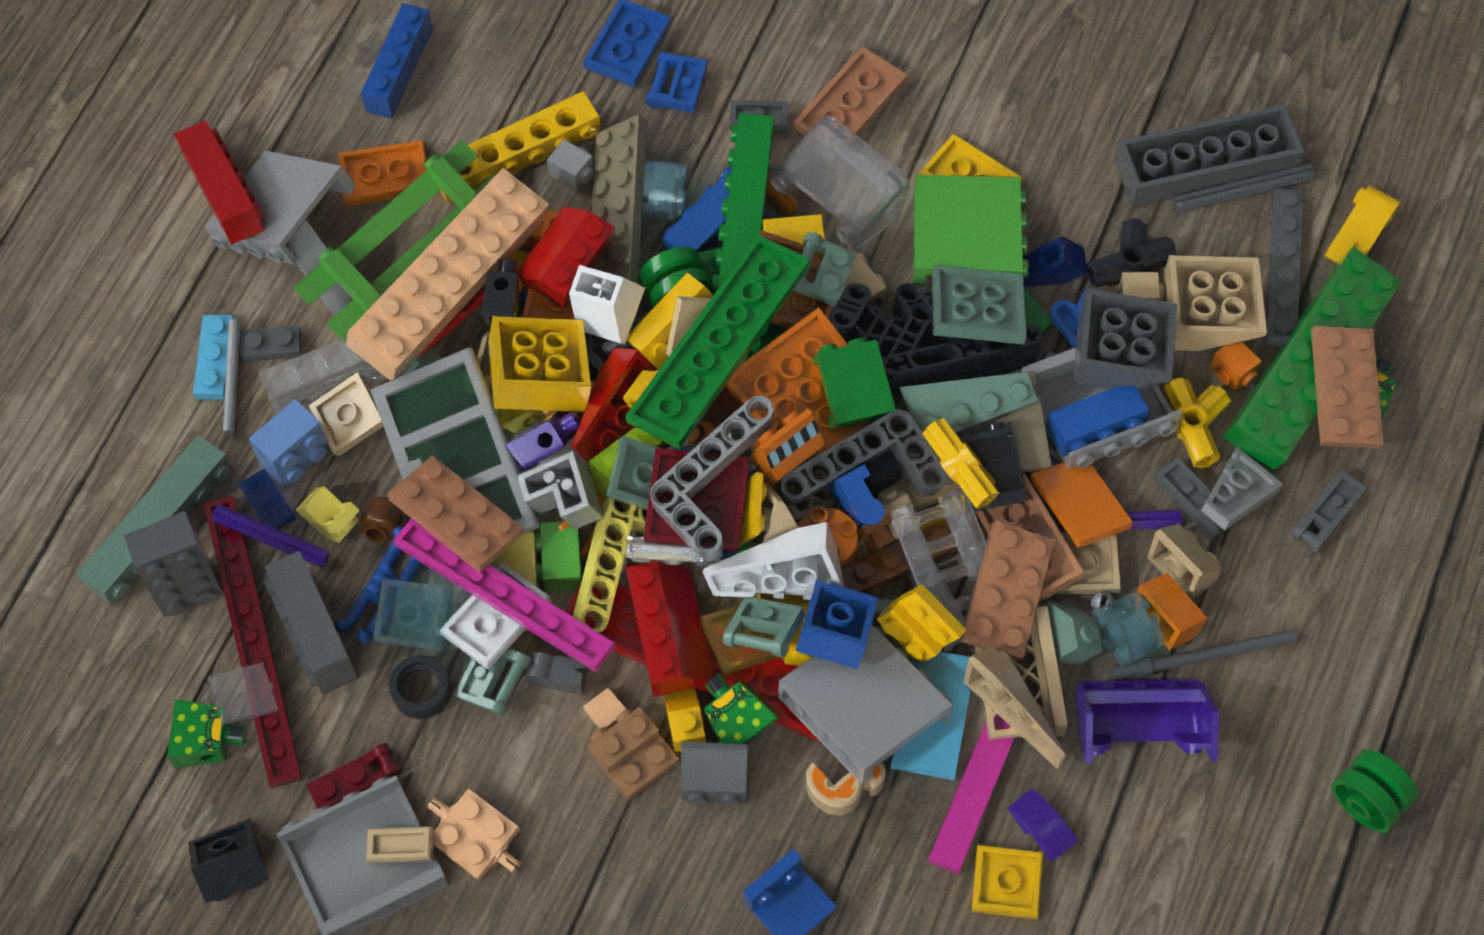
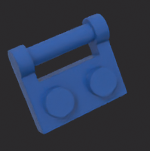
[645,52,708,113]

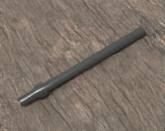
[1111,629,1298,680]

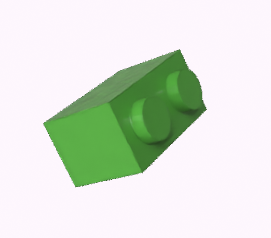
[535,521,582,592]

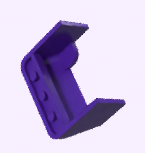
[1076,679,1219,763]

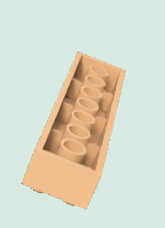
[346,168,549,381]

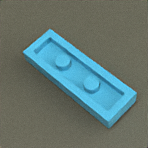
[193,315,234,400]

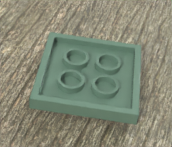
[932,265,1026,345]

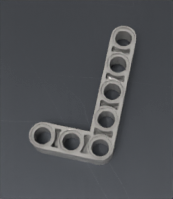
[650,395,774,561]

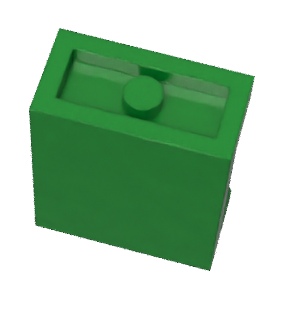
[812,338,896,431]

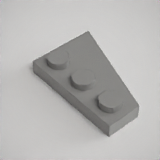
[1201,446,1283,530]

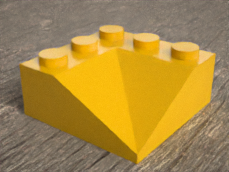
[488,316,591,412]

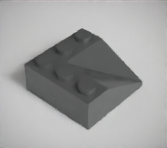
[1072,288,1177,388]

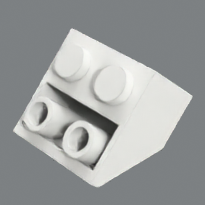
[569,265,645,345]

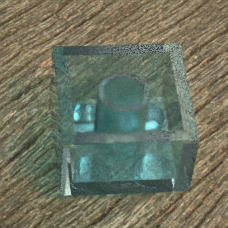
[373,579,453,652]

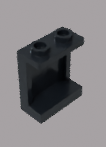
[956,422,1028,513]

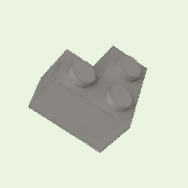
[517,451,603,530]

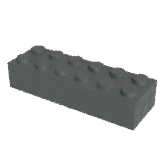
[1115,104,1304,207]

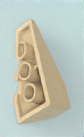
[963,646,1066,769]

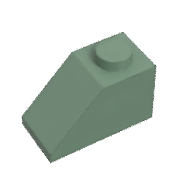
[1044,601,1103,665]

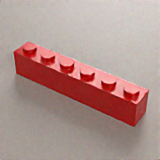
[174,120,265,245]

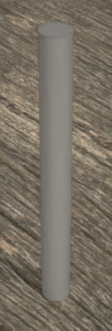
[223,319,241,435]

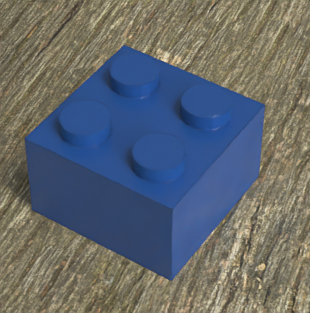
[796,579,878,669]

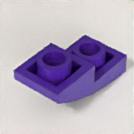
[1007,788,1078,861]

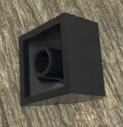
[188,818,269,903]

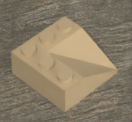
[1163,255,1267,351]

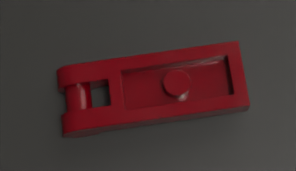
[306,743,402,809]

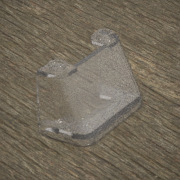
[769,116,909,251]

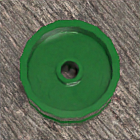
[638,246,713,308]
[1331,749,1419,833]

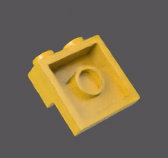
[876,584,967,664]

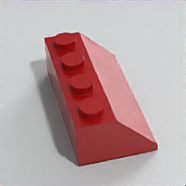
[626,561,714,697]

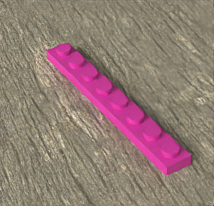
[393,518,615,672]

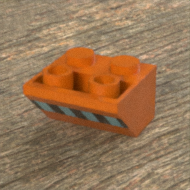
[749,408,825,487]

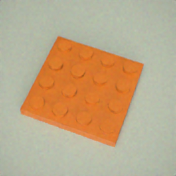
[725,307,873,470]

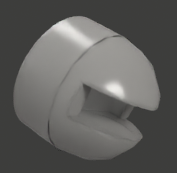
[1089,592,1116,619]

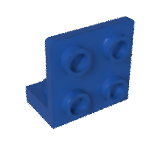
[743,849,836,935]

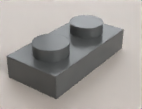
[730,100,788,132]
[240,325,302,362]

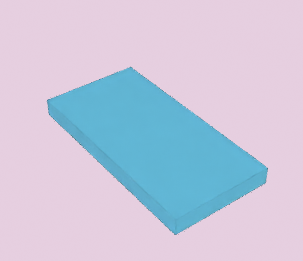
[891,651,971,780]

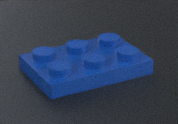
[583,0,671,88]

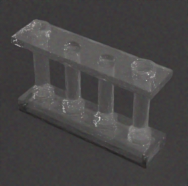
[890,487,987,618]

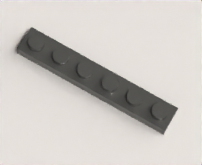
[1265,187,1304,347]

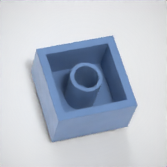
[249,399,329,488]

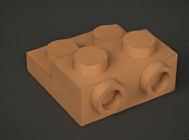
[588,707,680,801]

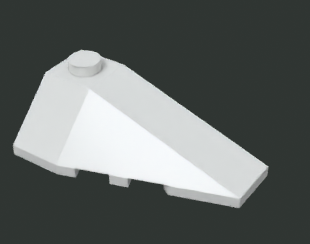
[703,522,844,600]

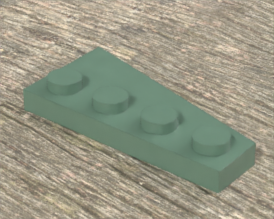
[899,372,1038,433]

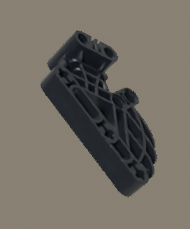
[829,283,1043,396]

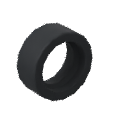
[389,655,452,719]

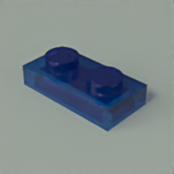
[238,468,296,529]

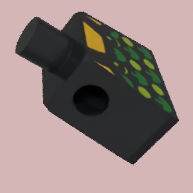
[482,259,524,330]

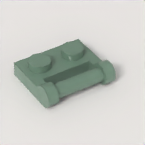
[793,232,857,307]
[723,597,805,658]
[453,649,532,717]

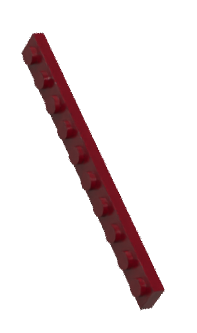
[203,495,303,789]

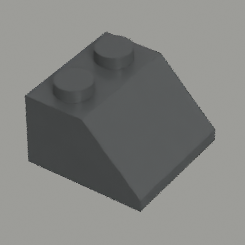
[681,742,748,806]

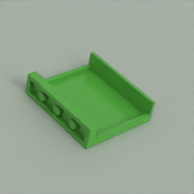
[913,175,1028,287]

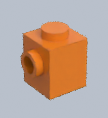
[1210,341,1262,392]

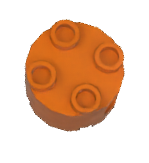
[797,506,858,567]

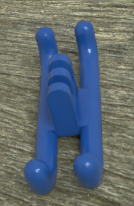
[334,526,422,644]

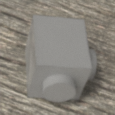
[547,140,594,191]

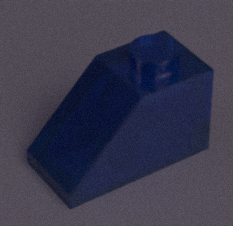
[1022,236,1087,287]

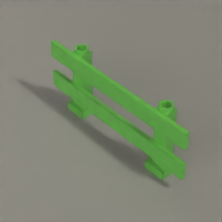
[293,140,495,341]

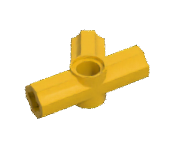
[1163,377,1231,469]
[922,417,999,509]

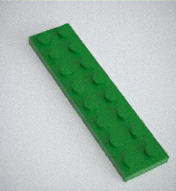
[625,235,811,449]

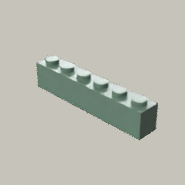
[76,435,232,606]

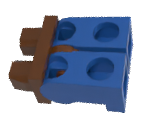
[827,465,896,553]

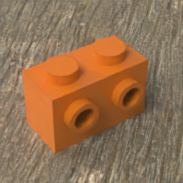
[1130,573,1208,650]

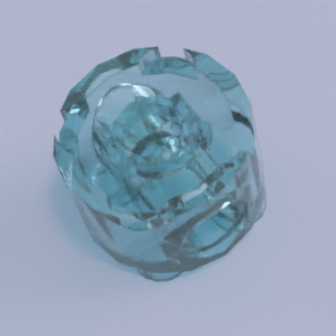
[641,160,686,221]
[1092,591,1164,667]

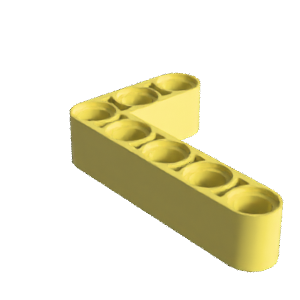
[573,497,647,633]

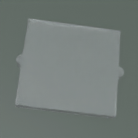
[208,663,278,725]

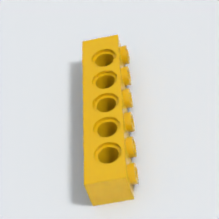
[440,91,601,204]

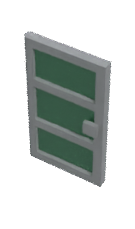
[370,348,540,534]

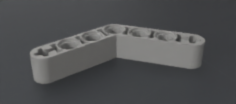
[285,219,353,316]

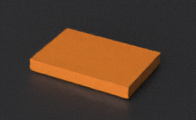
[338,140,427,207]
[1030,462,1133,549]

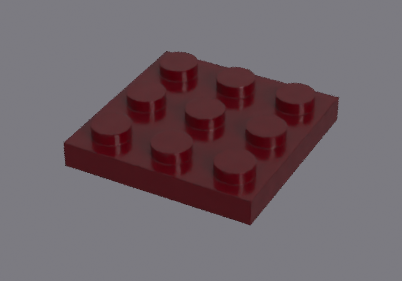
[643,448,750,552]

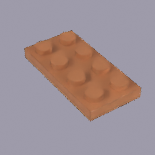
[793,46,907,157]
[1311,326,1384,449]
[388,456,524,573]
[975,475,1086,603]
[960,520,1055,661]

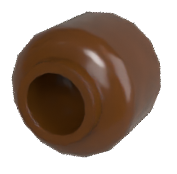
[359,497,404,543]

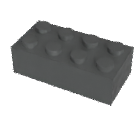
[124,511,223,617]
[263,550,358,695]

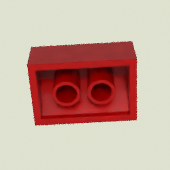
[516,207,615,309]

